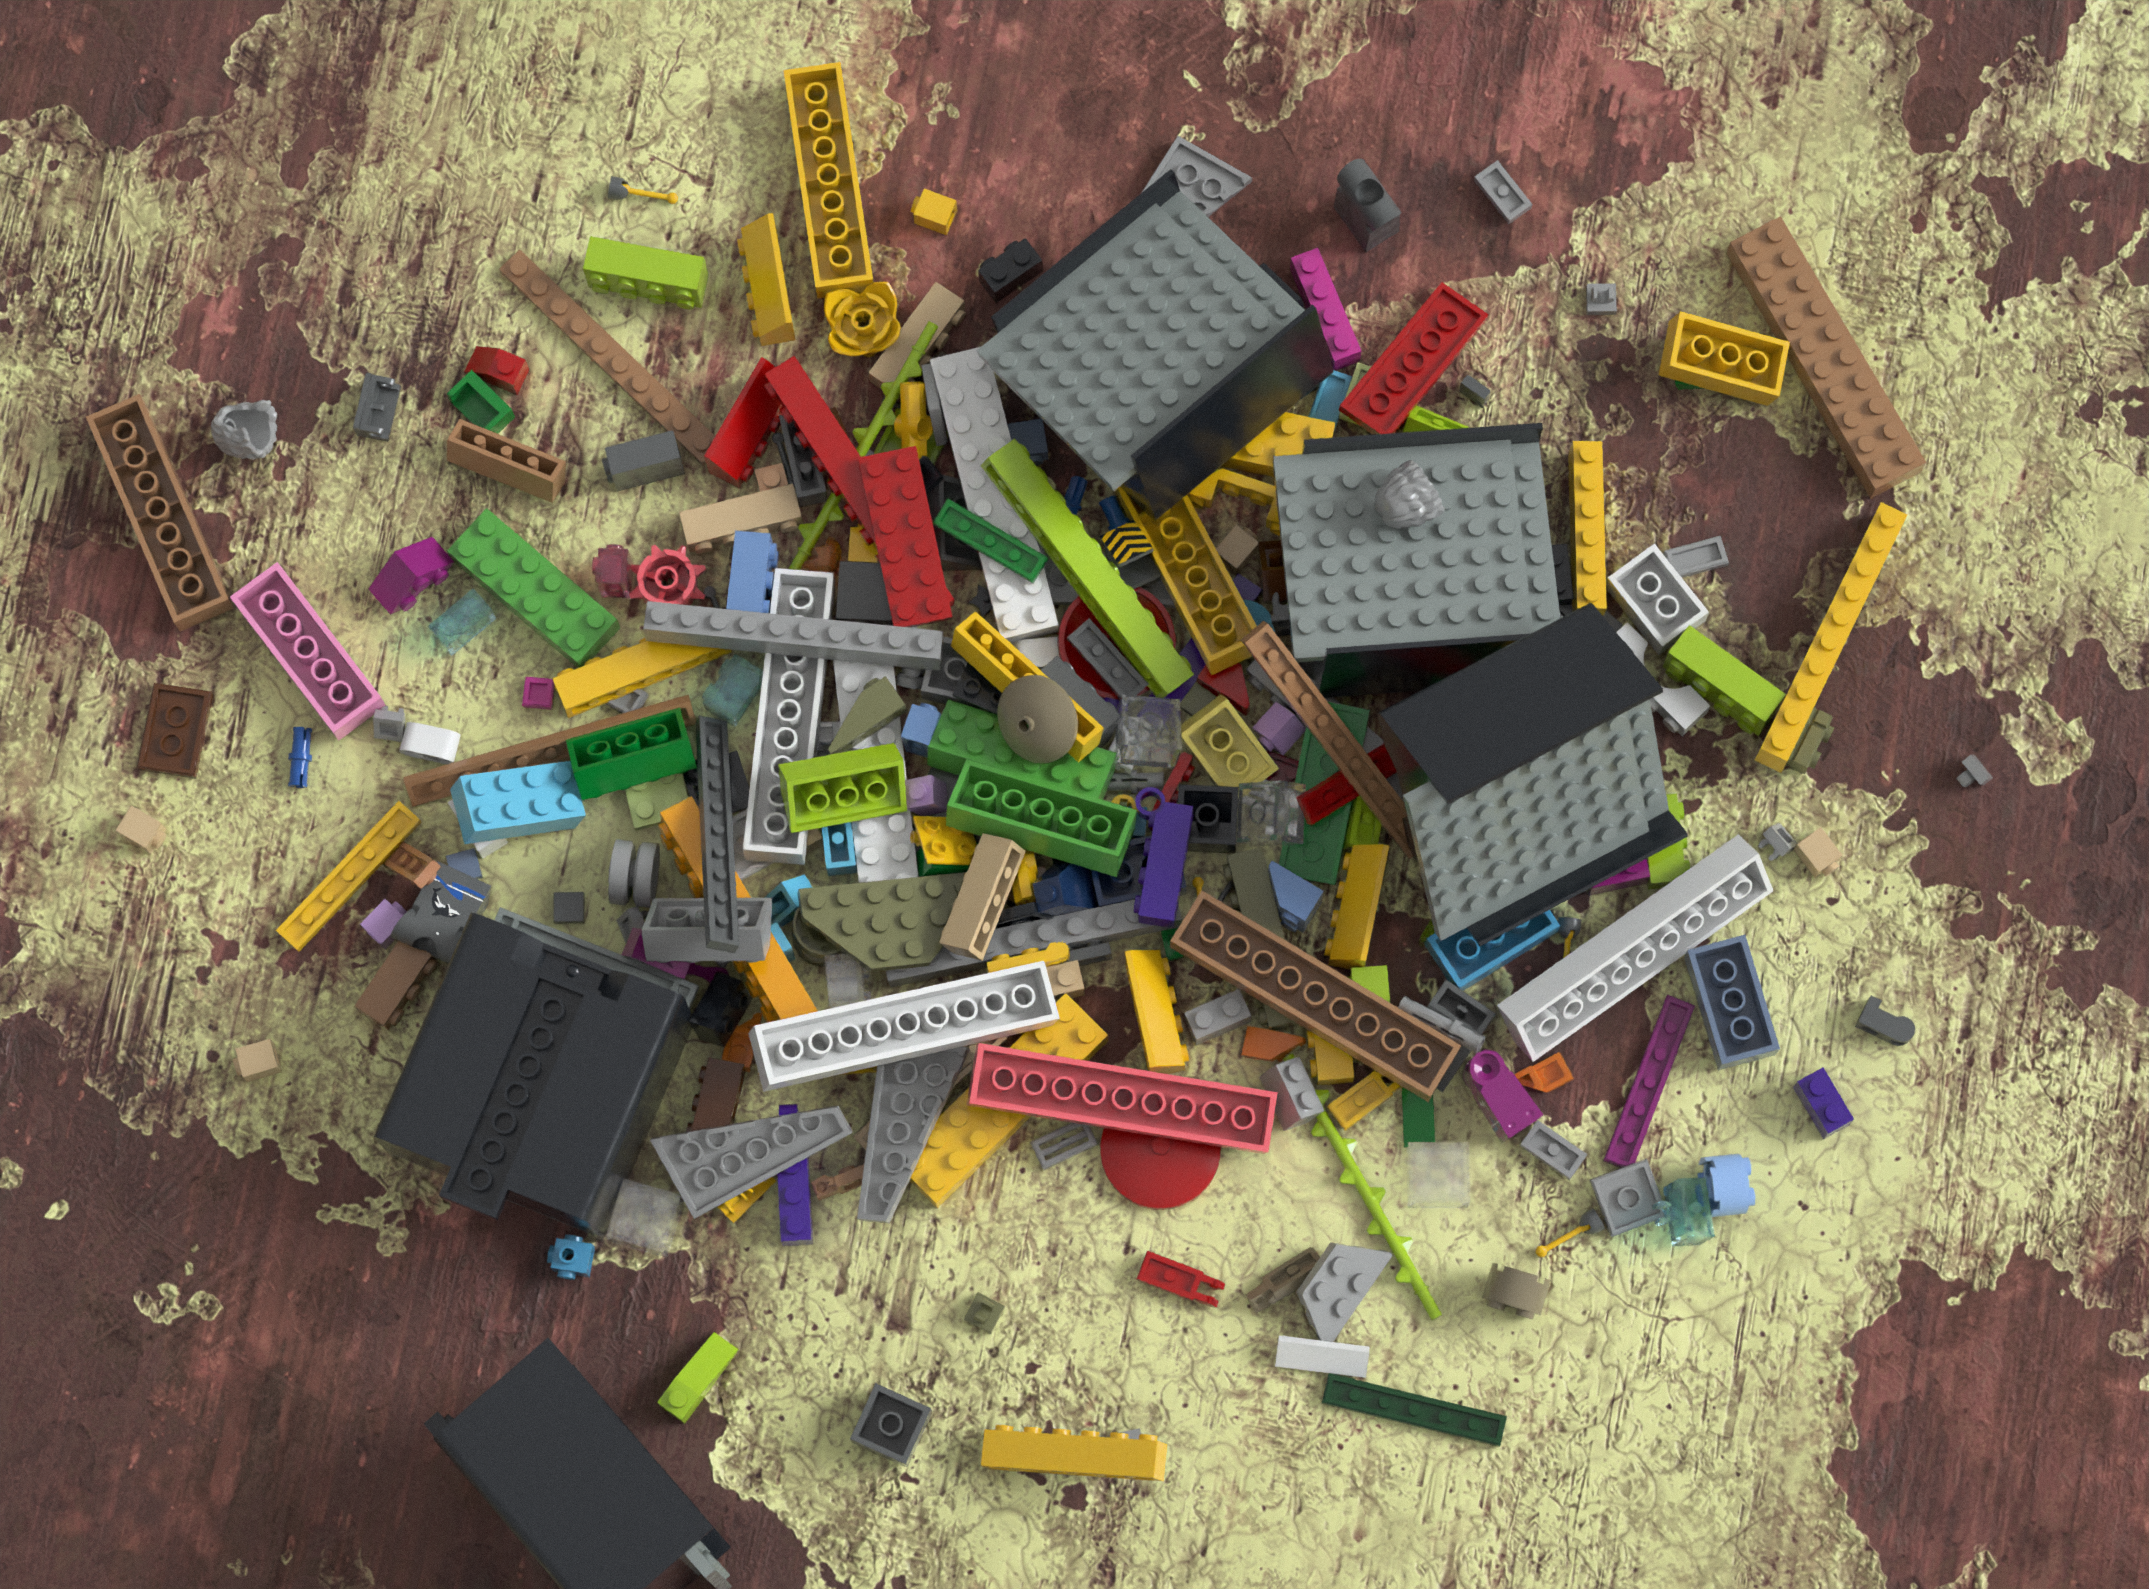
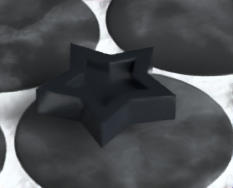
[968,584,993,618]

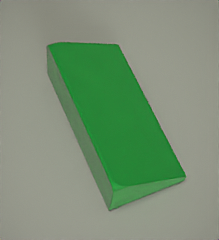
[1402,1087,1435,1148]

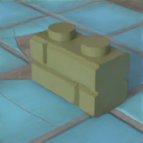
[1785,707,1835,774]

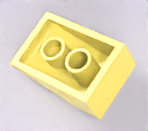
[1174,694,1279,800]

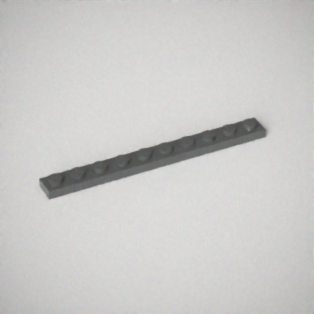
[695,715,739,953]

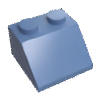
[1268,861,1323,933]

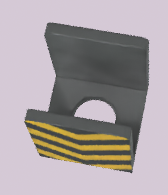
[1100,520,1161,589]

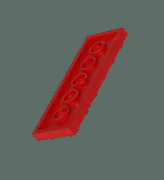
[1339,282,1489,435]
[858,446,952,628]

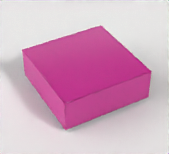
[522,676,555,710]

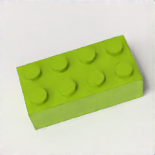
[583,236,709,310]
[1663,625,1786,736]

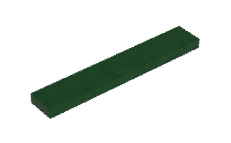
[1322,1373,1507,1447]

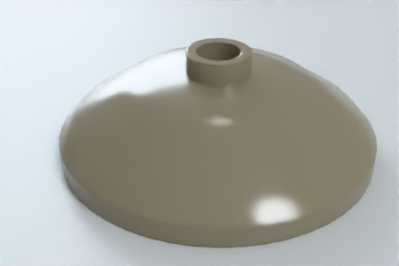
[997,675,1078,764]

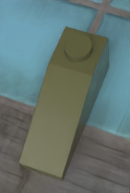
[828,676,907,755]

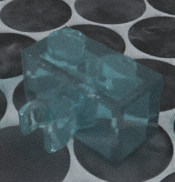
[1652,1177,1715,1247]

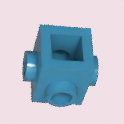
[547,1235,595,1280]

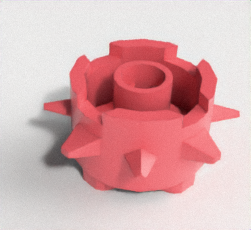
[629,545,706,605]

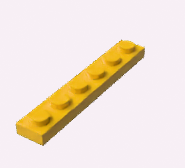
[276,801,422,952]

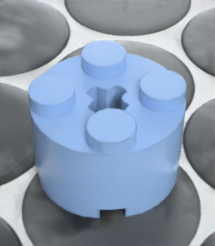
[1698,1154,1755,1218]

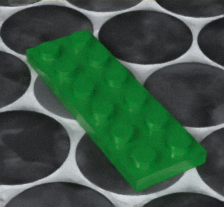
[1279,702,1371,885]

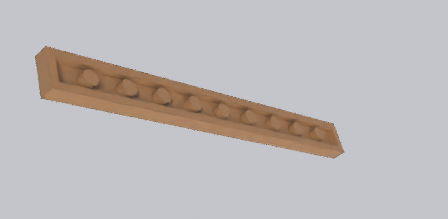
[499,249,715,466]
[1241,621,1413,859]
[403,695,696,807]

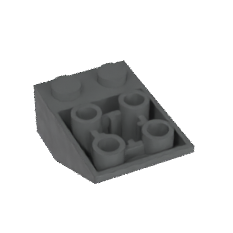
[1427,980,1496,1093]

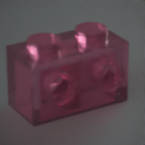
[592,544,633,598]

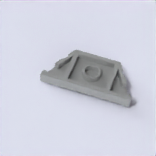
[1297,1242,1393,1342]

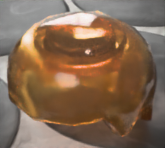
[801,536,842,573]

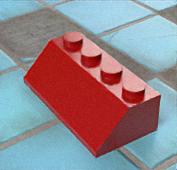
[704,357,782,488]

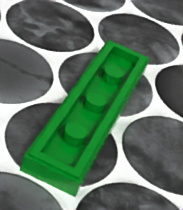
[933,498,1048,584]

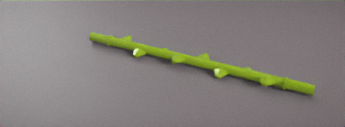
[788,321,939,570]
[1283,1053,1442,1321]

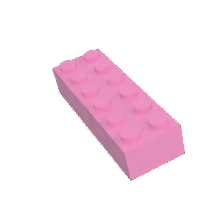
[230,562,386,741]

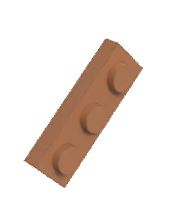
[384,841,441,889]

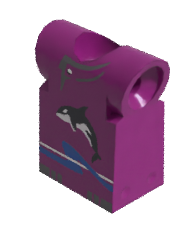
[1462,1050,1543,1143]

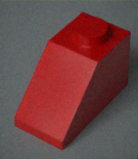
[464,346,529,395]
[1197,663,1250,716]

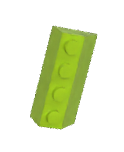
[778,743,907,833]

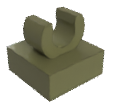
[964,1292,1005,1334]

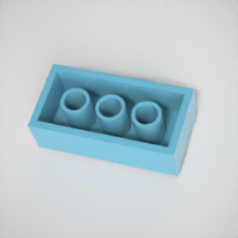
[450,761,586,844]

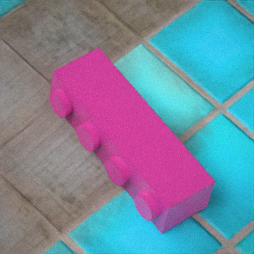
[1290,248,1362,371]

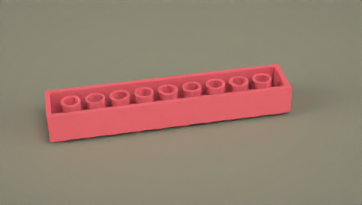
[967,1043,1278,1154]

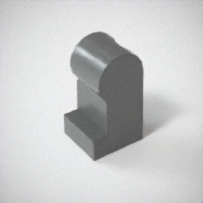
[1855,995,1915,1046]

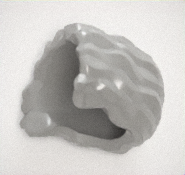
[211,400,277,460]
[1375,460,1445,529]

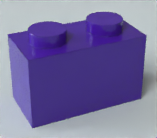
[1793,1067,1854,1139]

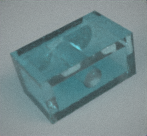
[428,588,496,656]
[702,654,763,727]

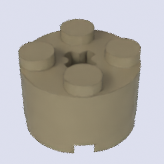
[1482,1263,1551,1320]

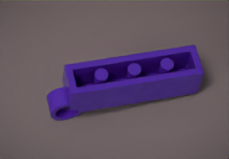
[1133,787,1194,928]
[777,1104,813,1246]

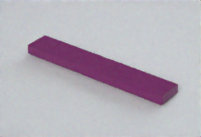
[1603,995,1695,1168]

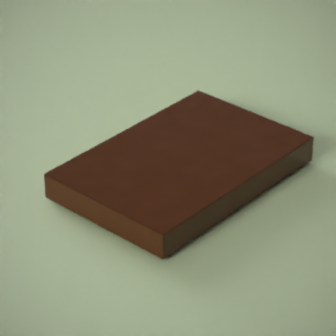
[137,683,213,779]

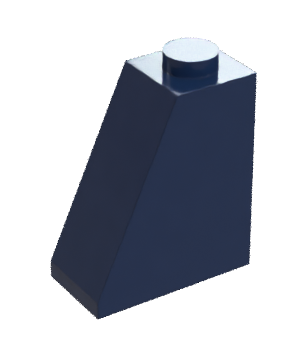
[1033,860,1098,916]

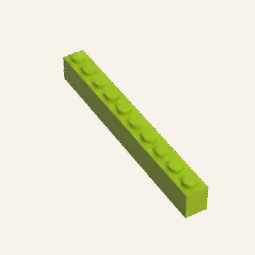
[980,438,1194,701]

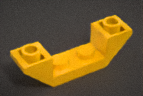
[1187,468,1280,536]

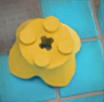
[824,282,901,357]

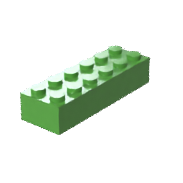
[447,508,620,668]
[927,699,1117,800]
[946,759,1137,877]

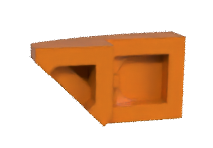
[721,1013,762,1073]
[1241,1026,1306,1062]
[1514,1052,1574,1093]

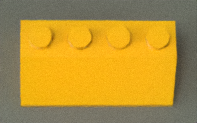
[737,213,796,346]
[1324,844,1389,970]
[1125,950,1189,1074]

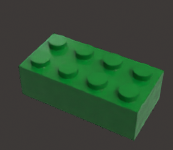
[566,708,697,800]

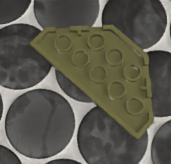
[797,872,966,972]

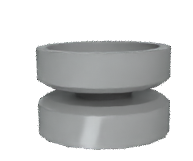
[608,839,660,908]

